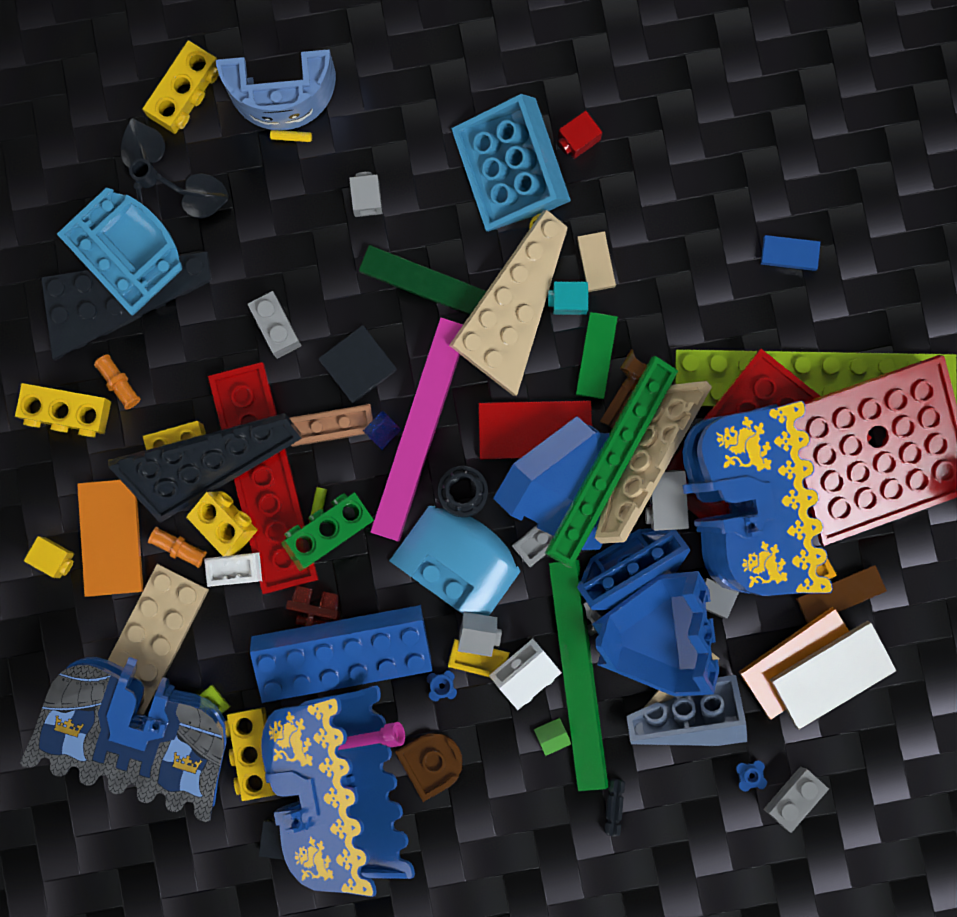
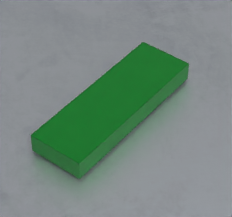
[576,312,618,400]

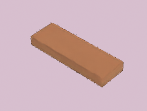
[290,404,375,447]

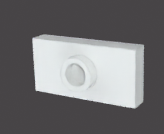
[204,552,262,587]

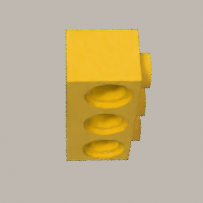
[143,40,219,134]
[15,383,111,438]
[225,707,276,801]

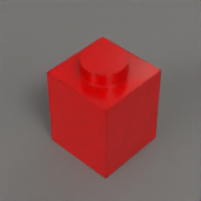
[557,111,602,159]

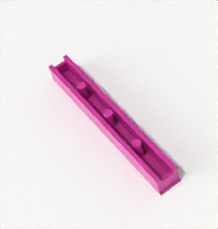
[371,318,463,541]

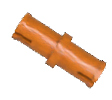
[94,354,141,410]
[148,527,207,568]

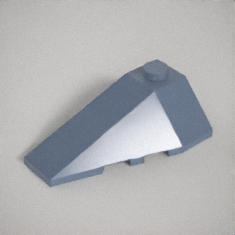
[627,675,747,746]

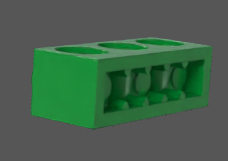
[281,492,374,571]

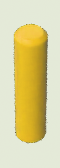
[270,130,312,142]

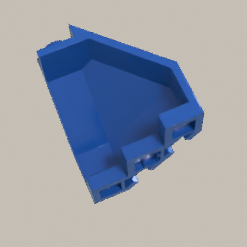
[493,416,610,550]
[592,571,719,696]

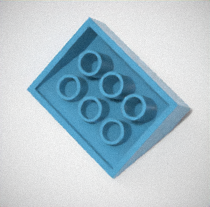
[451,94,571,231]

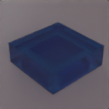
[363,411,401,450]

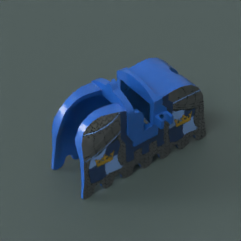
[20,657,227,822]

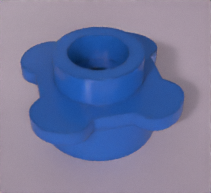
[427,671,457,701]
[736,760,767,792]

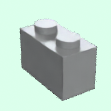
[248,291,302,359]
[645,470,689,531]
[764,766,829,833]

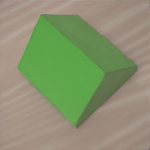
[534,718,571,756]

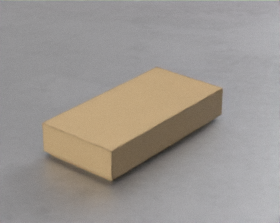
[577,231,616,292]

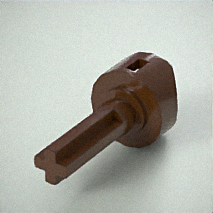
[600,349,647,429]

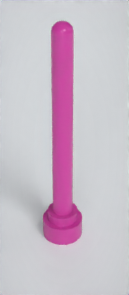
[338,722,405,750]

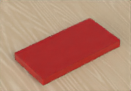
[479,401,592,460]

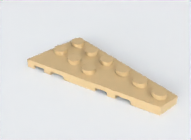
[449,210,568,396]
[595,381,712,543]

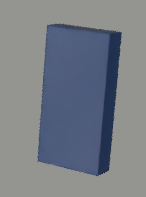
[761,235,820,271]

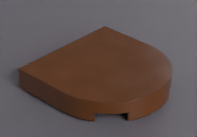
[395,733,463,802]

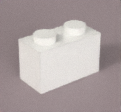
[489,639,561,710]

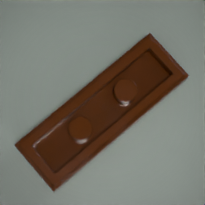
[796,565,887,624]

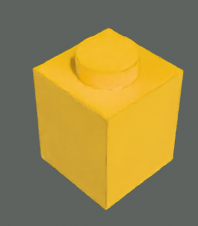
[24,536,74,578]

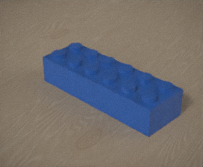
[250,605,432,703]

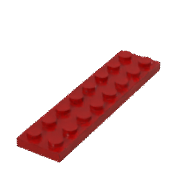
[208,362,319,594]

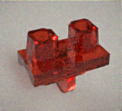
[286,586,340,627]

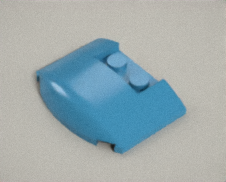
[57,188,182,316]
[390,506,520,616]

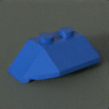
[577,529,690,610]

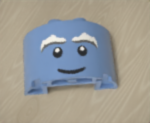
[216,50,336,130]

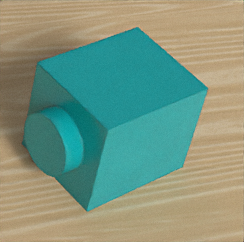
[548,282,588,315]

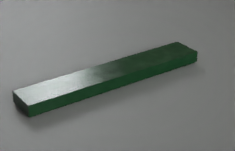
[359,245,487,316]

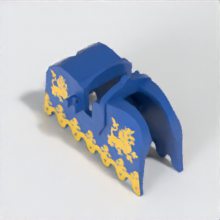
[682,401,833,596]
[261,686,415,897]

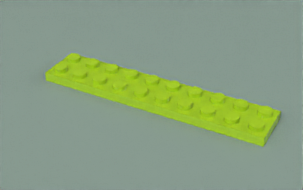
[675,350,957,407]

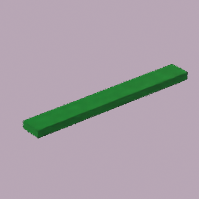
[545,356,678,568]
[549,560,608,791]

